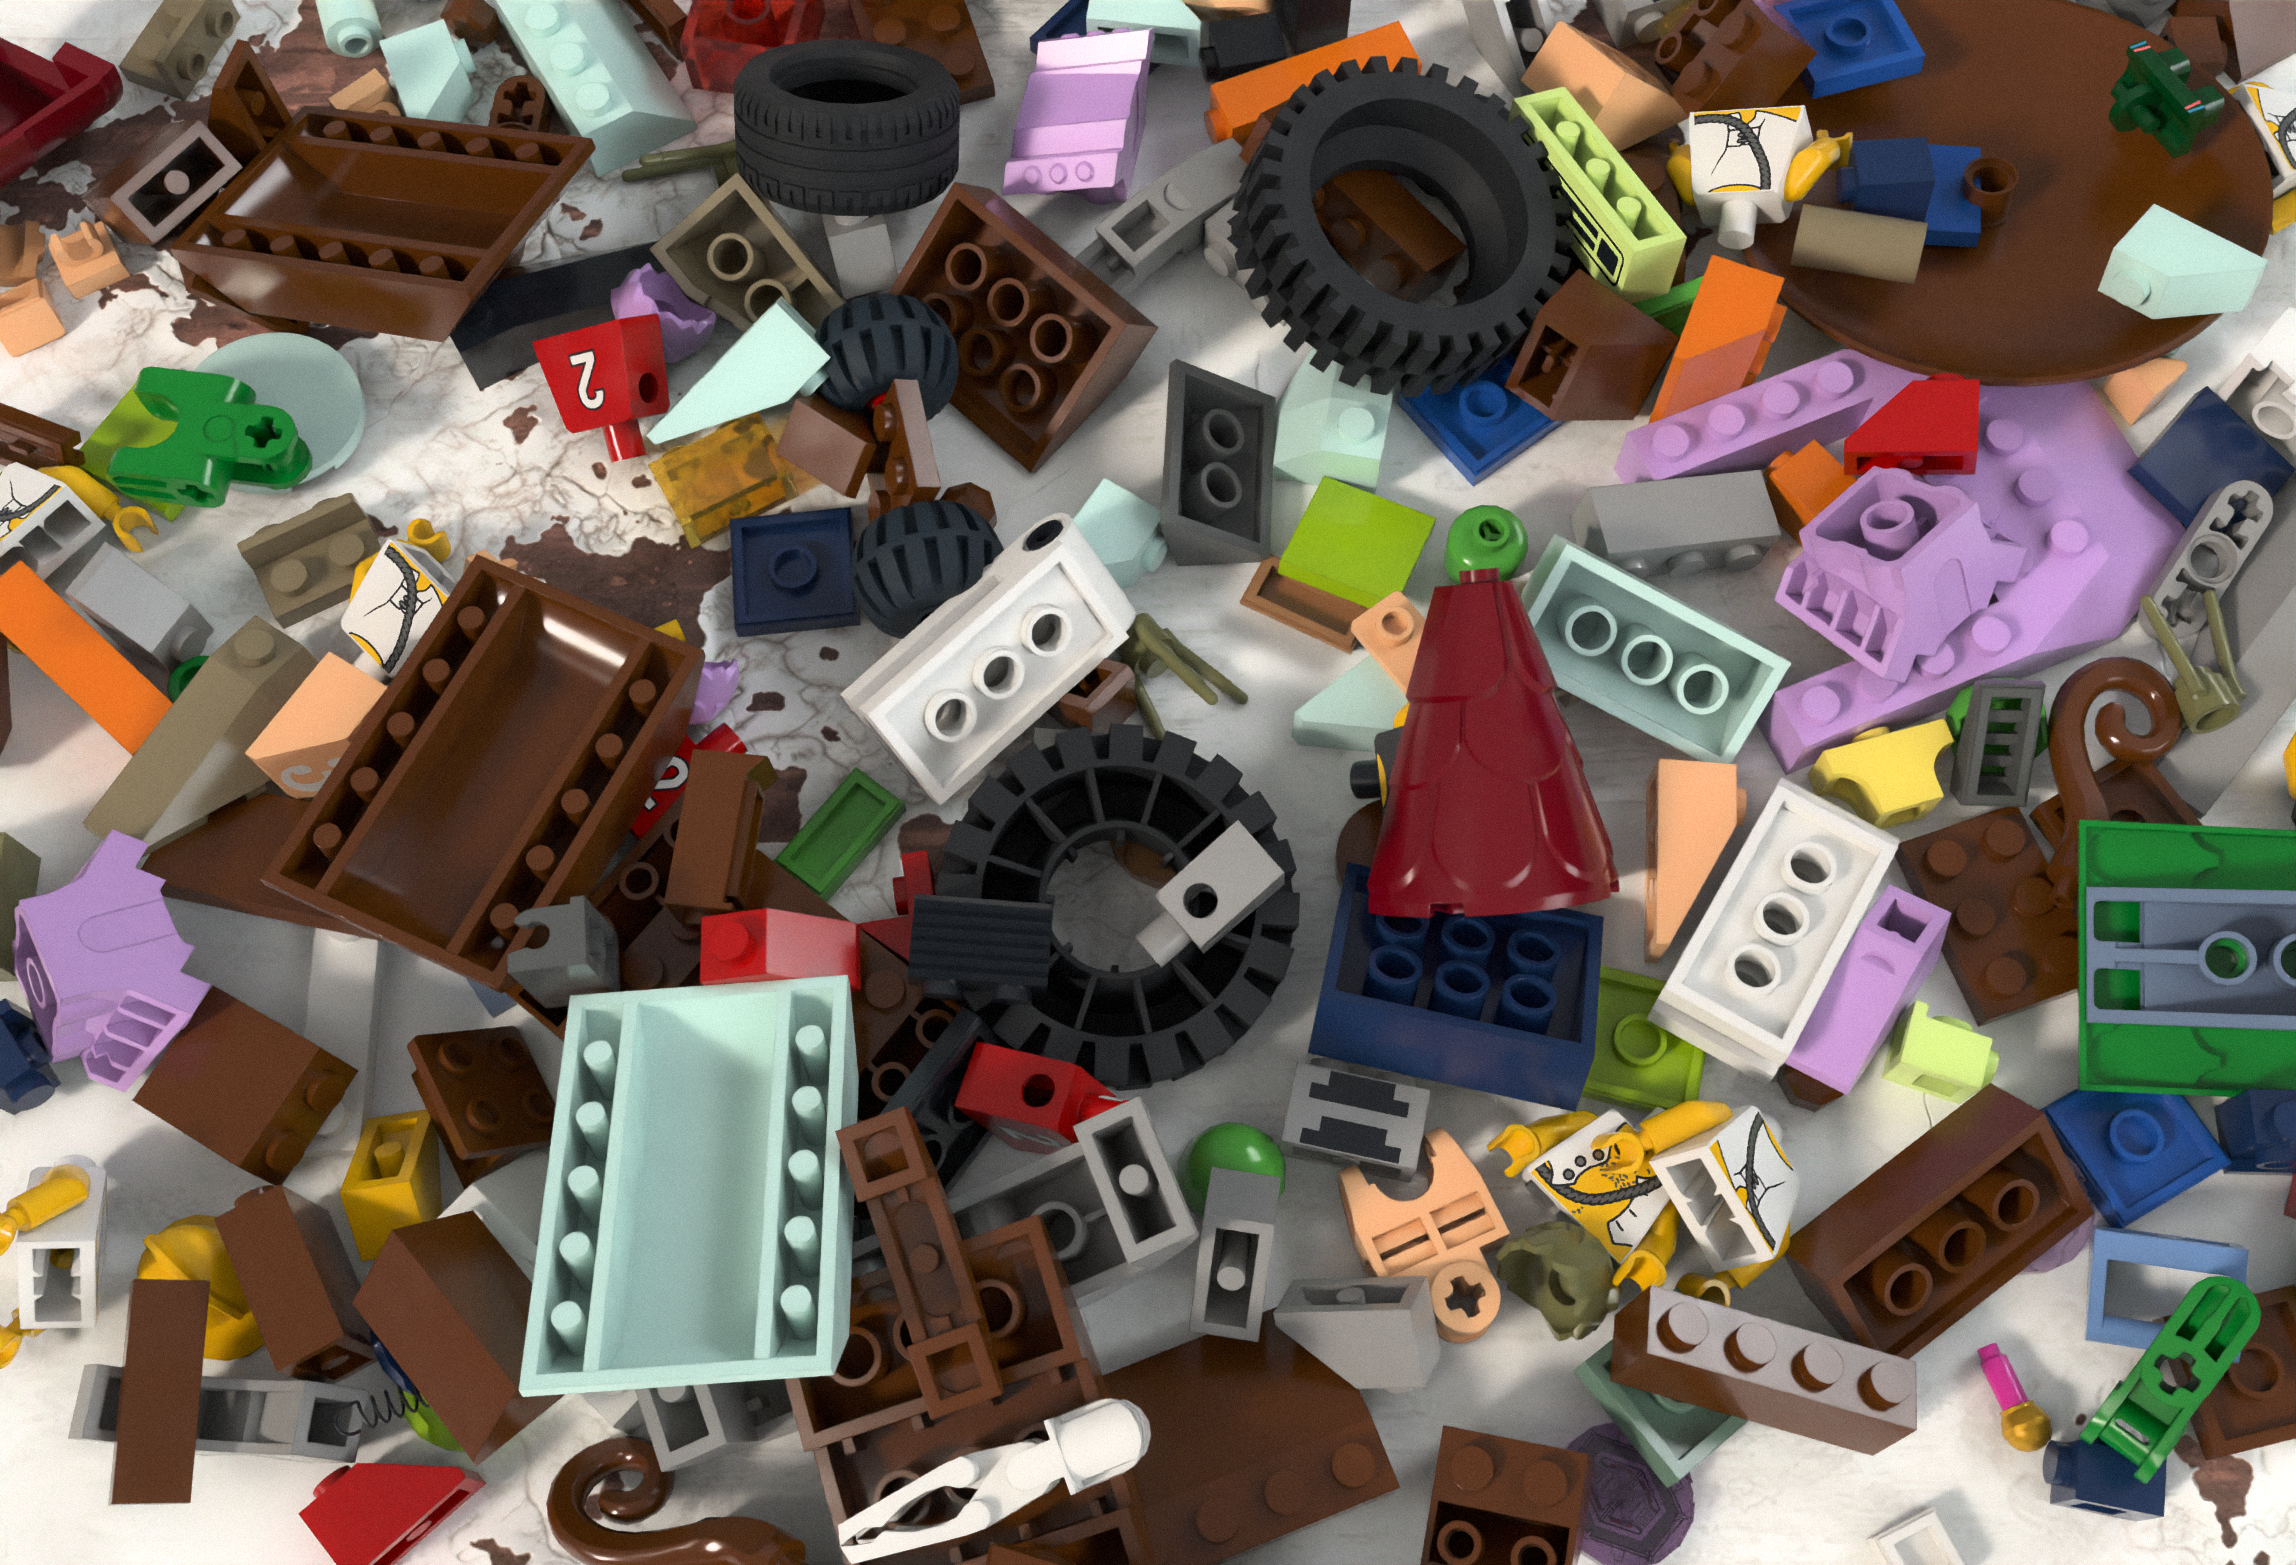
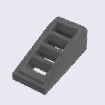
[1949,679,2046,807]

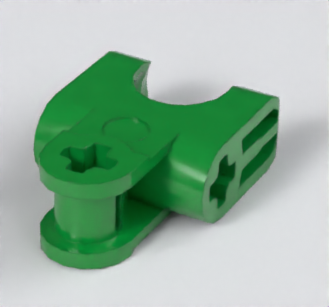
[106,366,313,508]
[2079,1276,2261,1485]

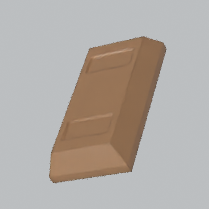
[1240,553,1369,655]

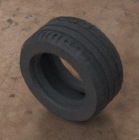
[734,39,960,216]

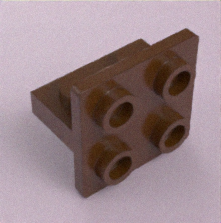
[407,1026,556,1189]

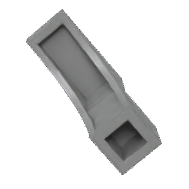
[68,1364,369,1463]

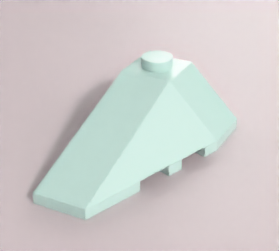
[1273,279,1395,495]

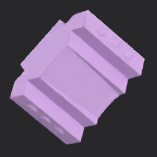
[1002,27,1154,205]
[1774,466,2027,683]
[11,829,211,1092]

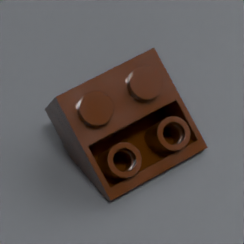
[1646,0,1818,117]
[1504,269,1680,421]
[1420,1425,1595,1565]

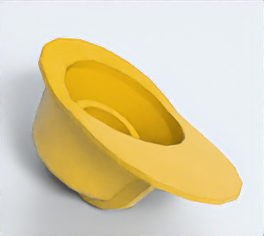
[137,1215,265,1361]

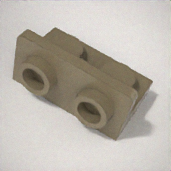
[118,0,241,101]
[237,493,383,629]

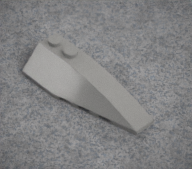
[2152,480,2296,819]

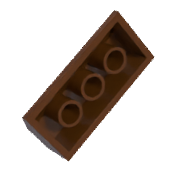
[1784,1083,2094,1360]

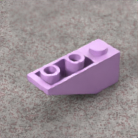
[1785,884,1952,1096]

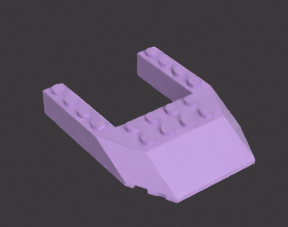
[1614,348,2186,775]

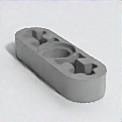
[2137,480,2273,641]

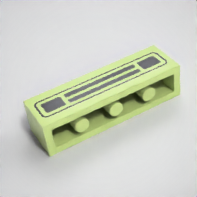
[1508,86,1687,304]

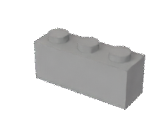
[1569,470,1782,579]

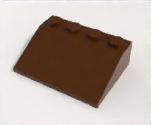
[888,182,1159,473]
[1103,1307,1400,1565]

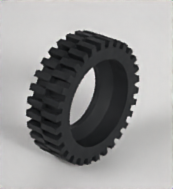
[1231,56,1573,397]

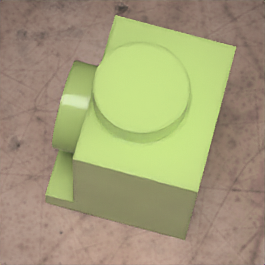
[1881,1000,1999,1105]

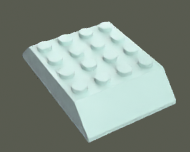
[519,975,859,1397]

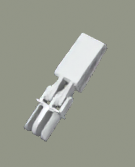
[838,1398,1151,1564]

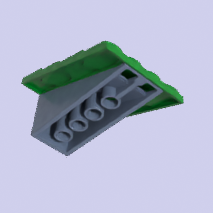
[2077,819,2296,1097]

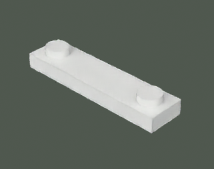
[302,928,387,1158]

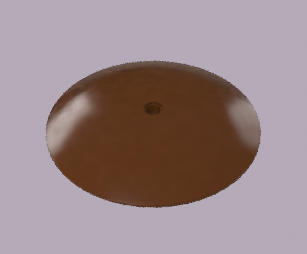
[1740,0,2274,387]

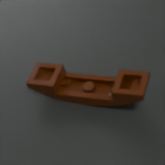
[835,1106,1004,1420]

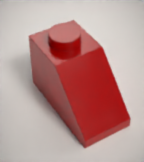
[1844,373,1980,475]
[700,908,861,993]
[299,1463,486,1565]

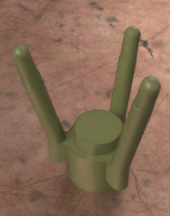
[621,139,742,188]
[2133,590,2247,734]
[1115,613,1248,741]

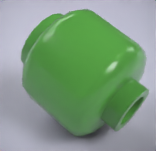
[1444,505,1528,585]

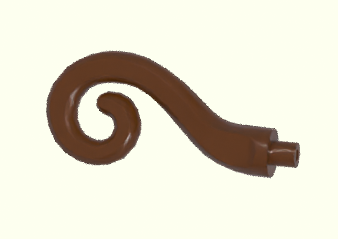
[2046,656,2183,909]
[546,1436,809,1565]

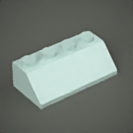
[491,0,698,178]
[1521,534,1791,764]

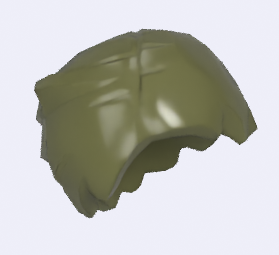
[1495,1221,1623,1341]

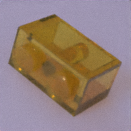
[648,411,799,549]

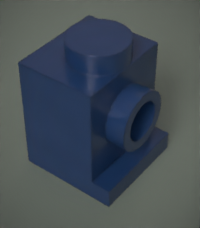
[0,998,61,1116]
[2214,1089,2296,1176]
[2043,1432,2167,1522]

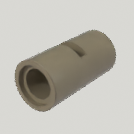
[1790,204,1928,284]

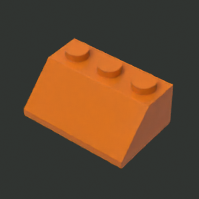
[1647,254,1787,425]

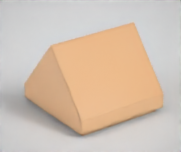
[2103,357,2187,426]

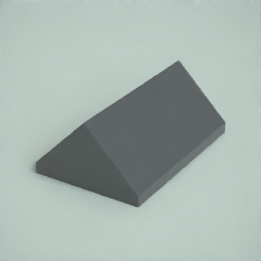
[1160,359,1276,566]

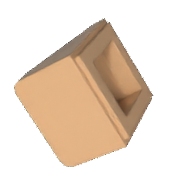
[0,278,65,357]

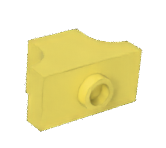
[1807,719,1954,830]

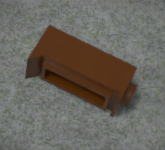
[664,749,779,934]

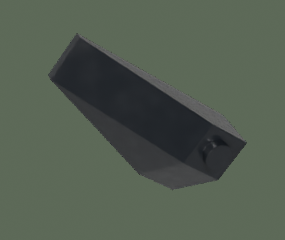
[449,241,666,391]

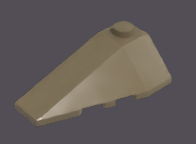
[649,172,847,332]
[82,615,319,859]

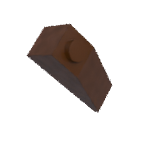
[207,39,292,183]

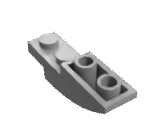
[1075,137,1248,299]

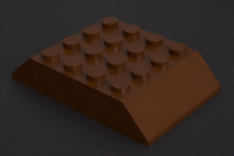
[169,105,596,343]
[260,554,706,994]

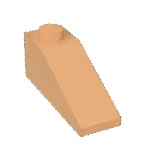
[1644,758,1747,964]

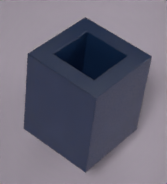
[1836,137,1935,222]

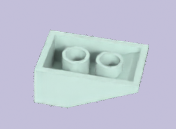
[646,296,831,445]

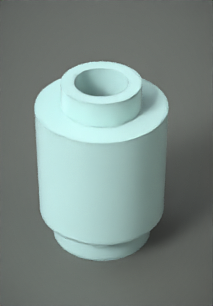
[315,0,383,58]

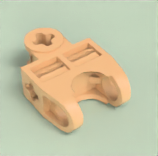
[1337,1127,1510,1344]

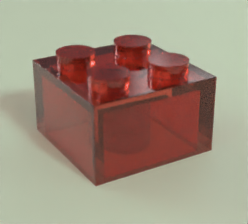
[680,0,826,94]

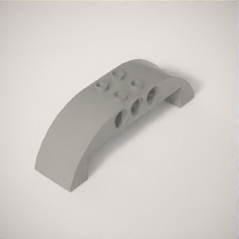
[635,1096,1199,1472]

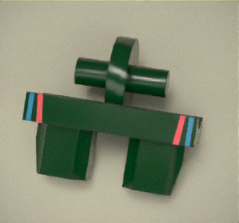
[2108,40,2225,159]

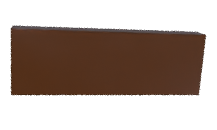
[108,1279,210,1506]

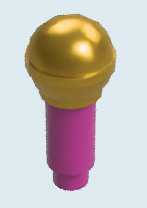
[1977,1343,2053,1452]

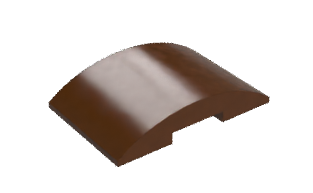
[784,1215,1157,1565]

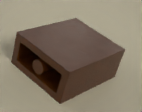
[80,119,243,245]
[132,985,359,1186]
[214,1184,378,1385]

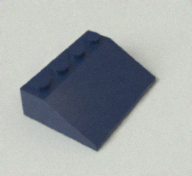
[1308,862,1604,1112]

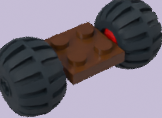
[814,293,1004,639]

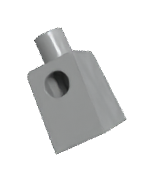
[1135,820,1285,968]

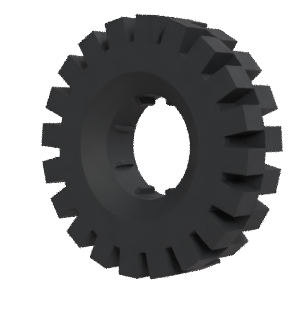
[937,723,1300,1091]

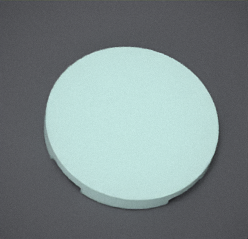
[177,332,366,495]

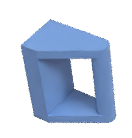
[2085,1224,2249,1363]

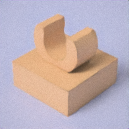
[328,68,405,117]
[47,221,131,300]

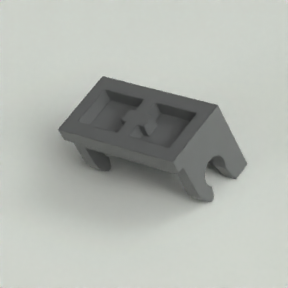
[507,895,620,1008]

